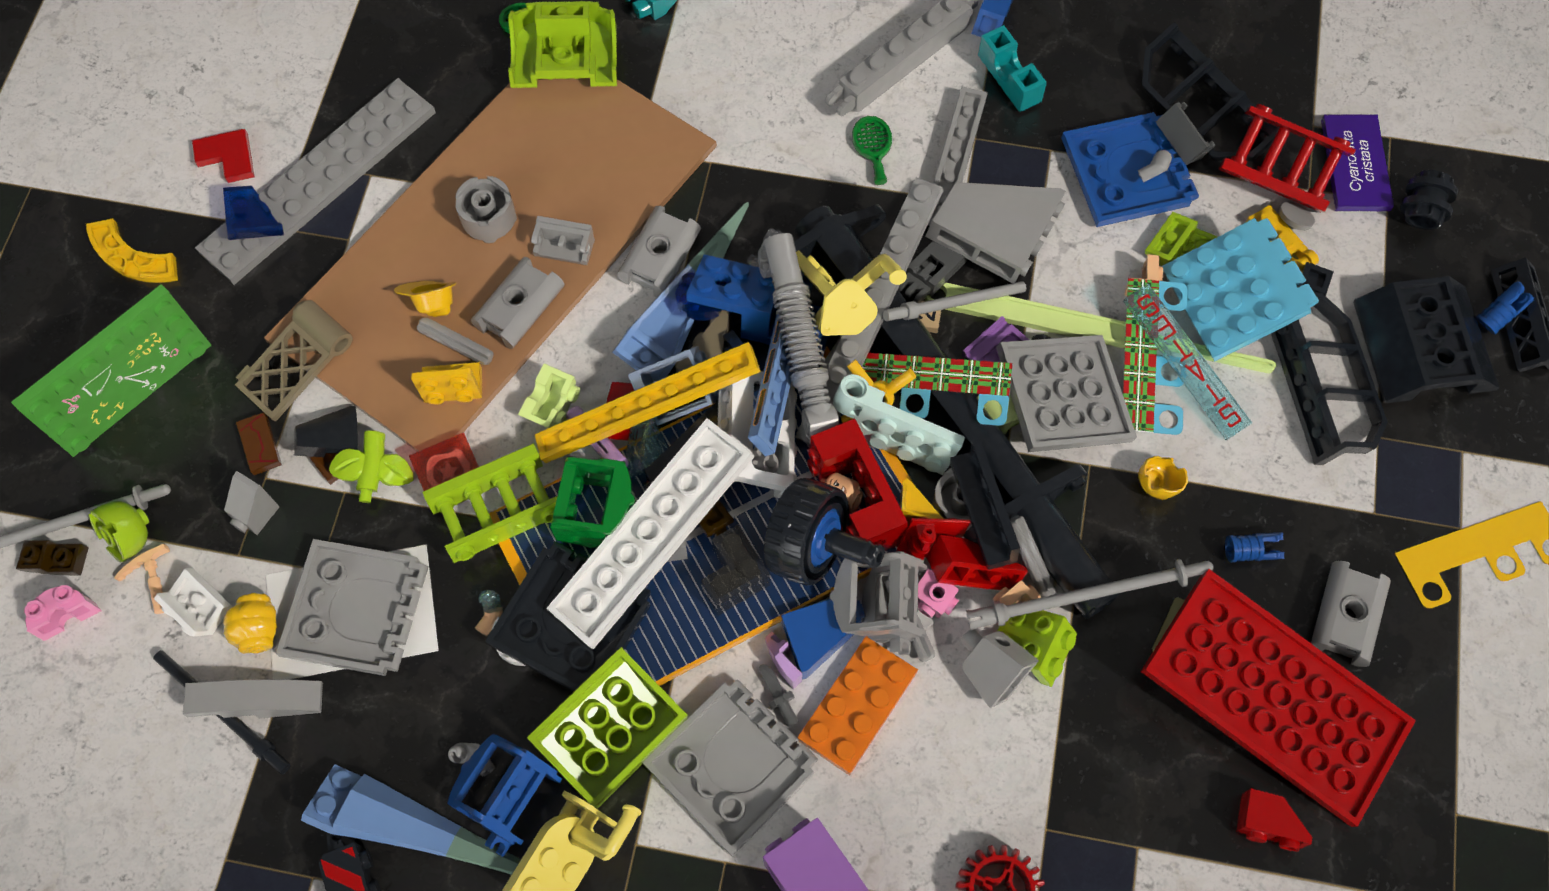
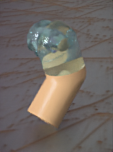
[475,590,503,636]

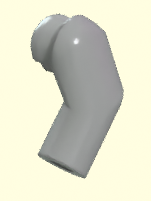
[1137,150,1172,183]

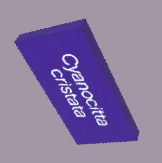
[1321,114,1394,211]

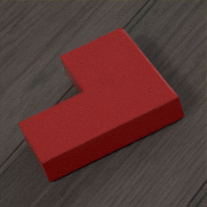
[192,129,255,183]

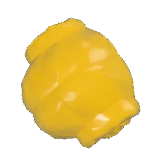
[223,593,277,654]

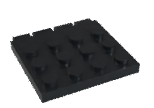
[485,541,651,692]

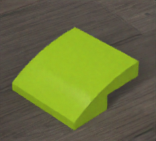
[1145,212,1217,266]

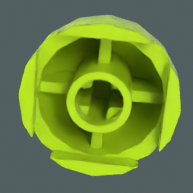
[88,501,149,563]

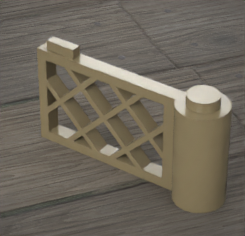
[235,300,353,421]

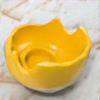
[1138,456,1188,500]

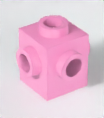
[918,568,959,619]

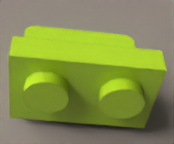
[997,603,1077,687]

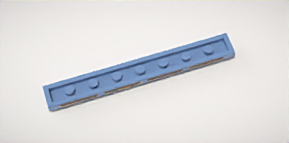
[748,270,813,456]

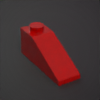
[926,535,1028,591]

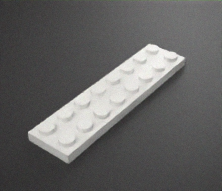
[547,418,755,649]

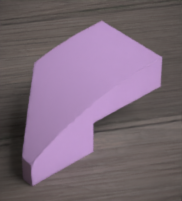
[765,632,802,689]

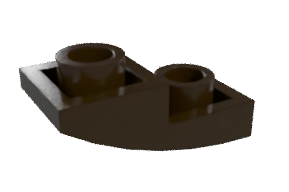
[16,540,89,576]

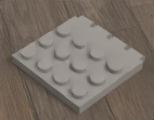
[276,539,428,676]
[643,679,818,856]

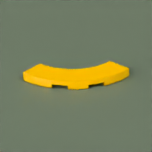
[86,218,178,283]

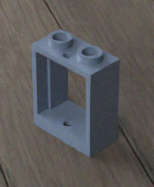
[628,346,719,428]

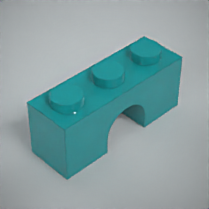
[978,25,1047,112]

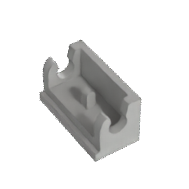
[531,216,595,265]

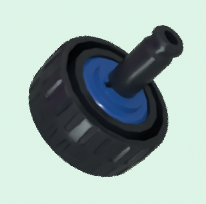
[764,478,885,586]

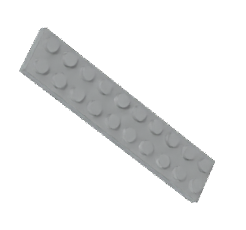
[195,78,436,285]

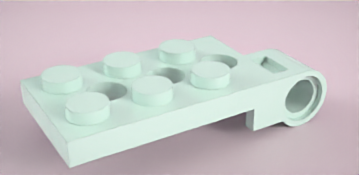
[833,374,965,475]

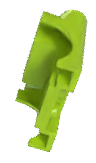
[508,1,617,88]

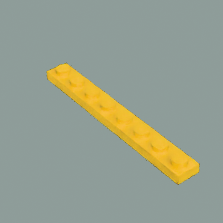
[535,342,761,463]

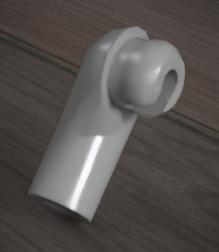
[448,743,495,777]

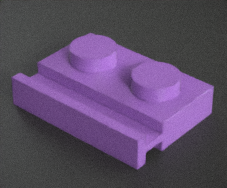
[962,316,1029,362]

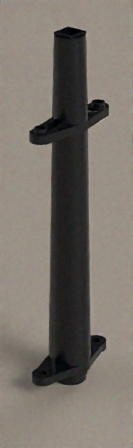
[794,204,1120,620]

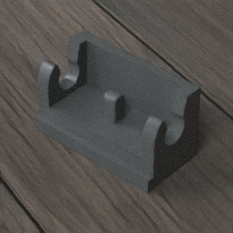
[1156,102,1215,165]

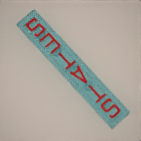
[1123,283,1252,441]

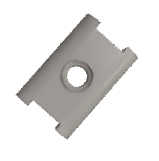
[617,206,701,297]
[471,257,565,349]
[1311,561,1391,667]

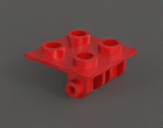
[896,517,971,560]

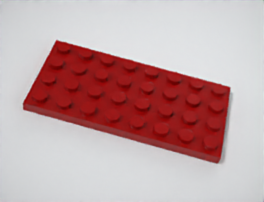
[1141,569,1416,827]

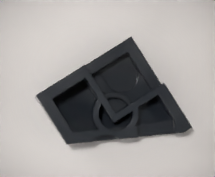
[294,406,358,457]

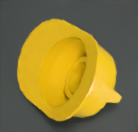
[394,281,457,317]

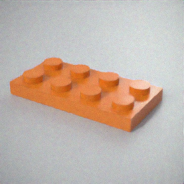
[797,636,918,776]

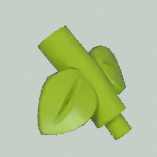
[329,430,414,503]

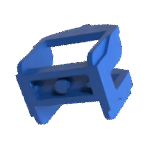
[447,734,562,857]

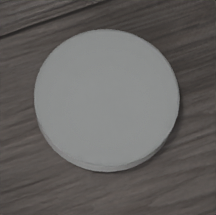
[1278,202,1315,231]

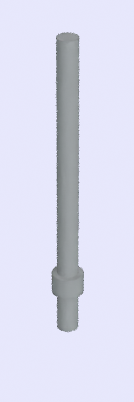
[883,281,1026,321]

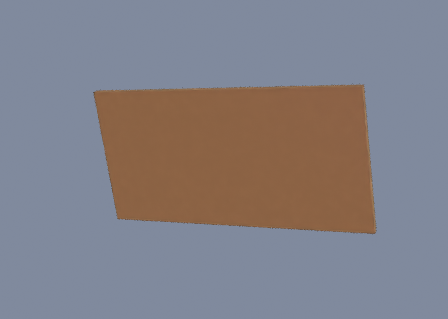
[264,78,717,460]

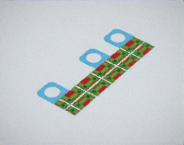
[1123,278,1188,435]
[862,353,1013,426]

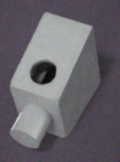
[960,629,1039,708]

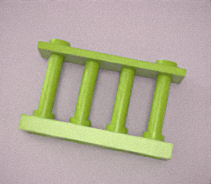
[422,443,557,563]

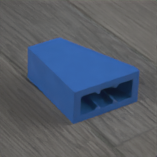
[781,599,865,680]

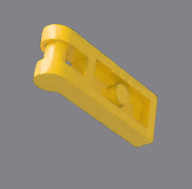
[1245,205,1319,272]

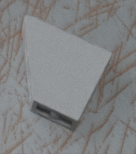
[925,182,1066,284]

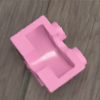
[24,585,101,641]

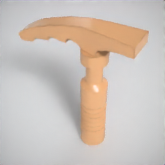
[114,544,170,614]

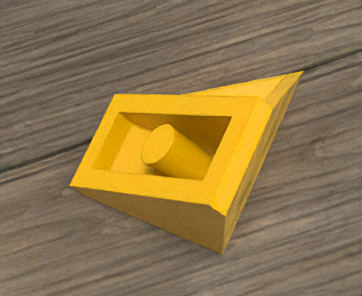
[899,478,944,529]

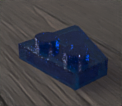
[223,185,284,240]

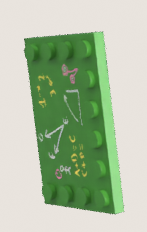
[11,284,211,457]

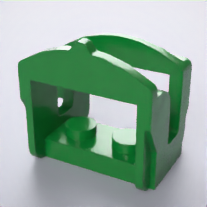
[550,457,635,549]

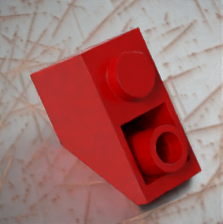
[1237,788,1312,852]

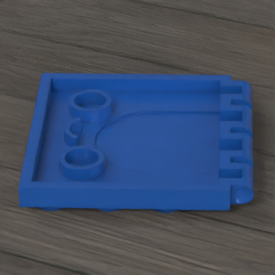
[1061,112,1199,227]

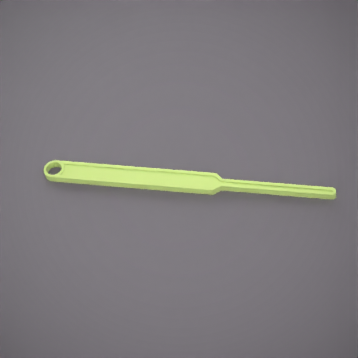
[925,283,1276,374]

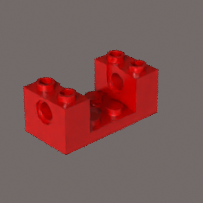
[807,418,908,551]

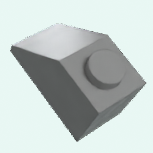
[224,471,279,535]

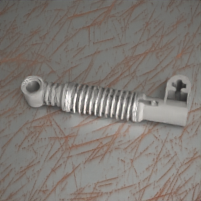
[758,233,839,439]

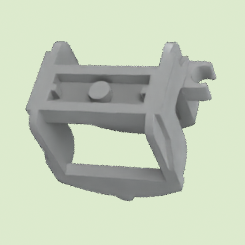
[829,551,927,655]

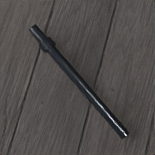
[153,650,291,775]

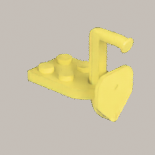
[796,250,907,336]
[502,790,642,891]

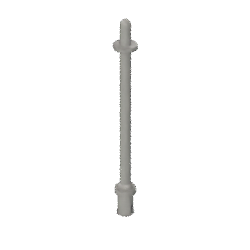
[0,484,171,548]
[966,559,1213,630]

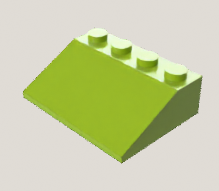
[527,647,688,809]

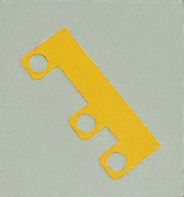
[1395,501,1549,608]

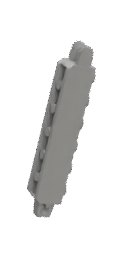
[824,0,978,116]

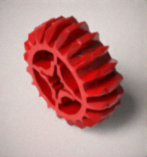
[955,845,1045,891]

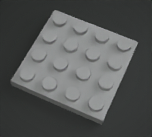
[996,335,1137,453]

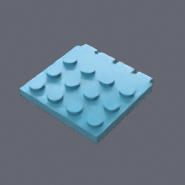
[1161,218,1319,362]

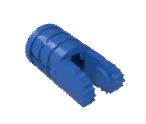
[1476,281,1534,335]
[1225,532,1284,563]

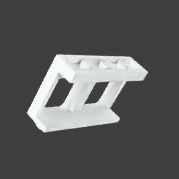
[718,371,797,498]

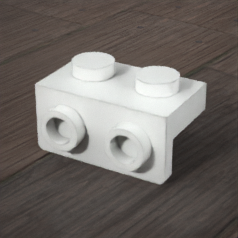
[154,568,232,637]

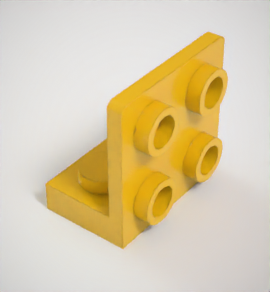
[411,362,482,405]

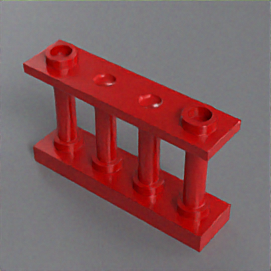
[1219,104,1356,213]

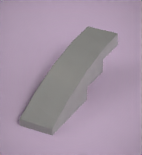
[183,680,323,719]

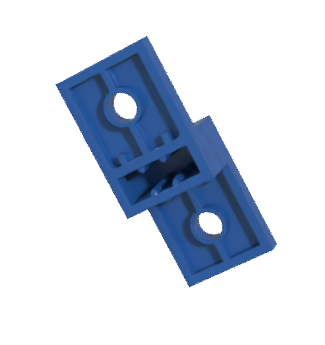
[687,254,831,356]

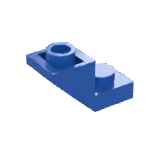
[971,0,1013,37]

